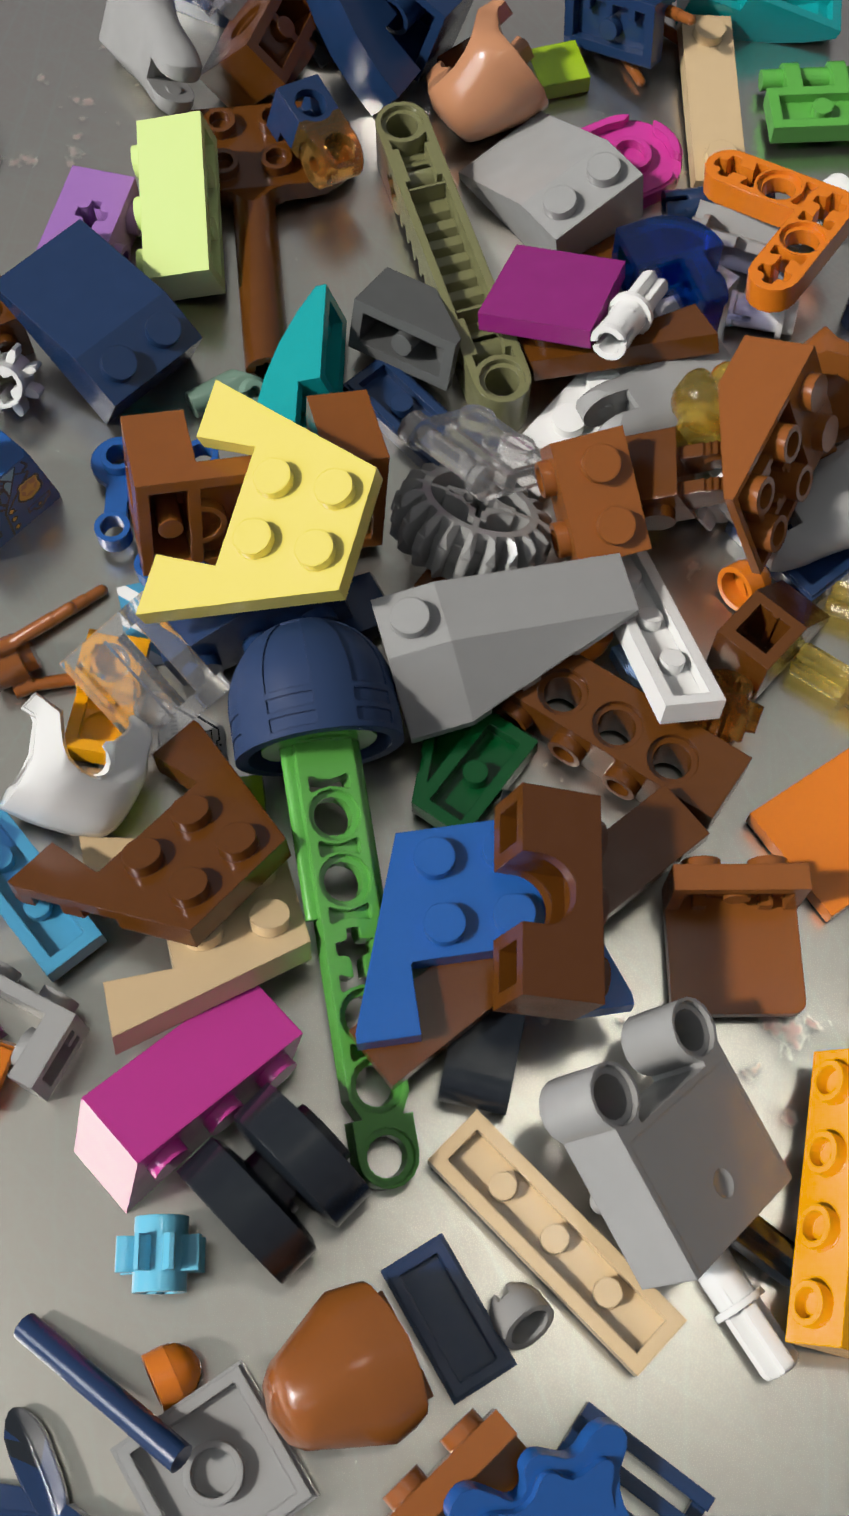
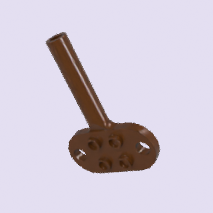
[190,101,356,380]

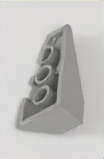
[370,553,639,743]

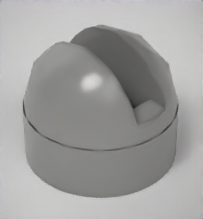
[489,1282,554,1350]

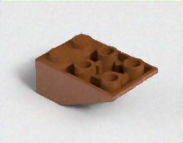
[718,335,839,575]

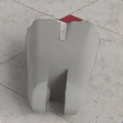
[99,0,203,115]
[575,338,732,441]
[766,439,849,572]

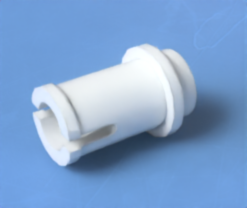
[725,289,799,339]

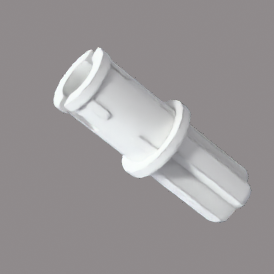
[590,270,668,361]
[698,1248,799,1381]

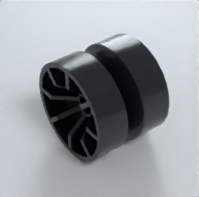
[176,1082,372,1285]

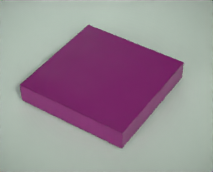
[478,244,626,349]

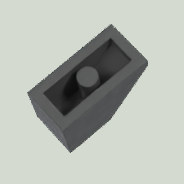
[348,267,461,391]

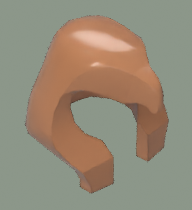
[426,0,549,142]

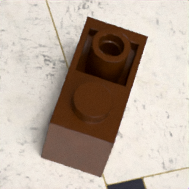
[706,580,831,702]

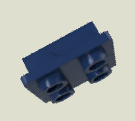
[564,0,676,69]

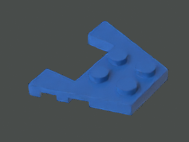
[355,820,634,1051]

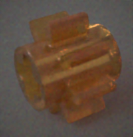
[692,669,764,745]

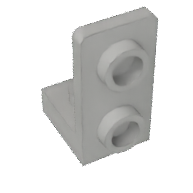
[0,960,90,1101]

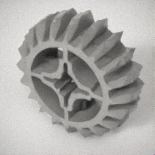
[389,461,552,579]

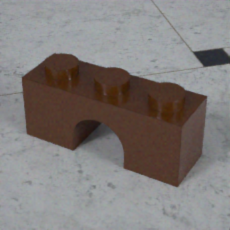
[493,782,611,1021]

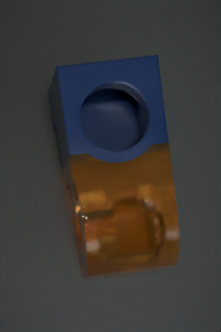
[266,74,364,189]

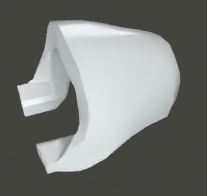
[0,692,152,838]

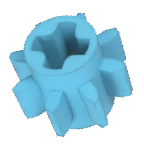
[114,1214,206,1295]

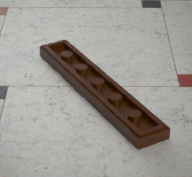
[349,784,710,1091]

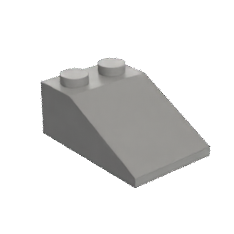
[458,111,643,254]

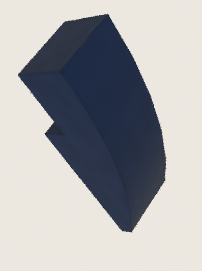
[307,0,421,116]

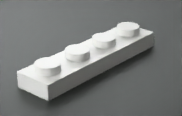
[614,550,726,724]

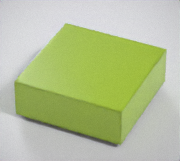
[528,40,591,99]

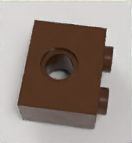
[199,0,316,107]

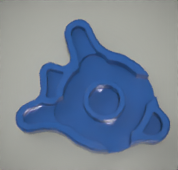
[443,1417,630,1516]

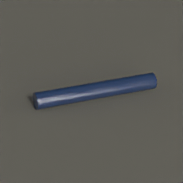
[14,1313,192,1473]

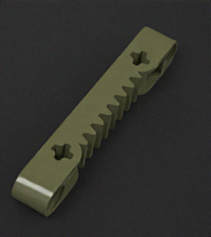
[375,101,532,436]

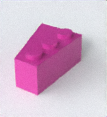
[74,985,303,1214]

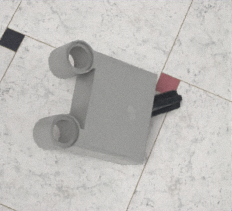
[539,997,795,1290]

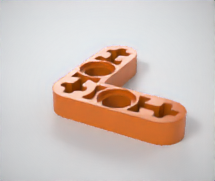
[703,150,849,313]

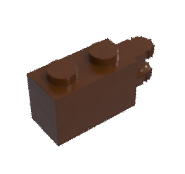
[625,426,725,530]

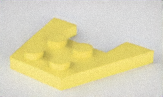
[135,380,383,624]

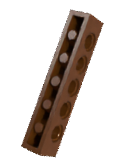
[412,568,752,830]

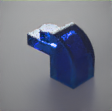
[611,215,729,332]

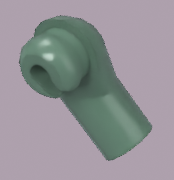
[184,369,263,418]

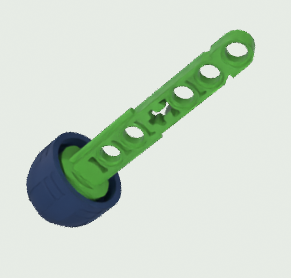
[228,617,419,1190]

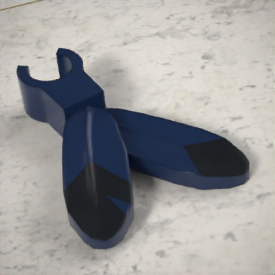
[0,1407,90,1516]

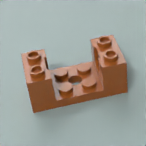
[120,389,390,577]

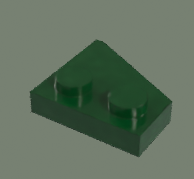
[411,711,538,828]

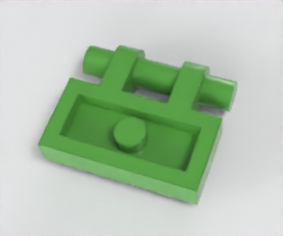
[758,60,849,144]

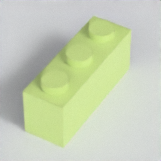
[131,110,226,301]

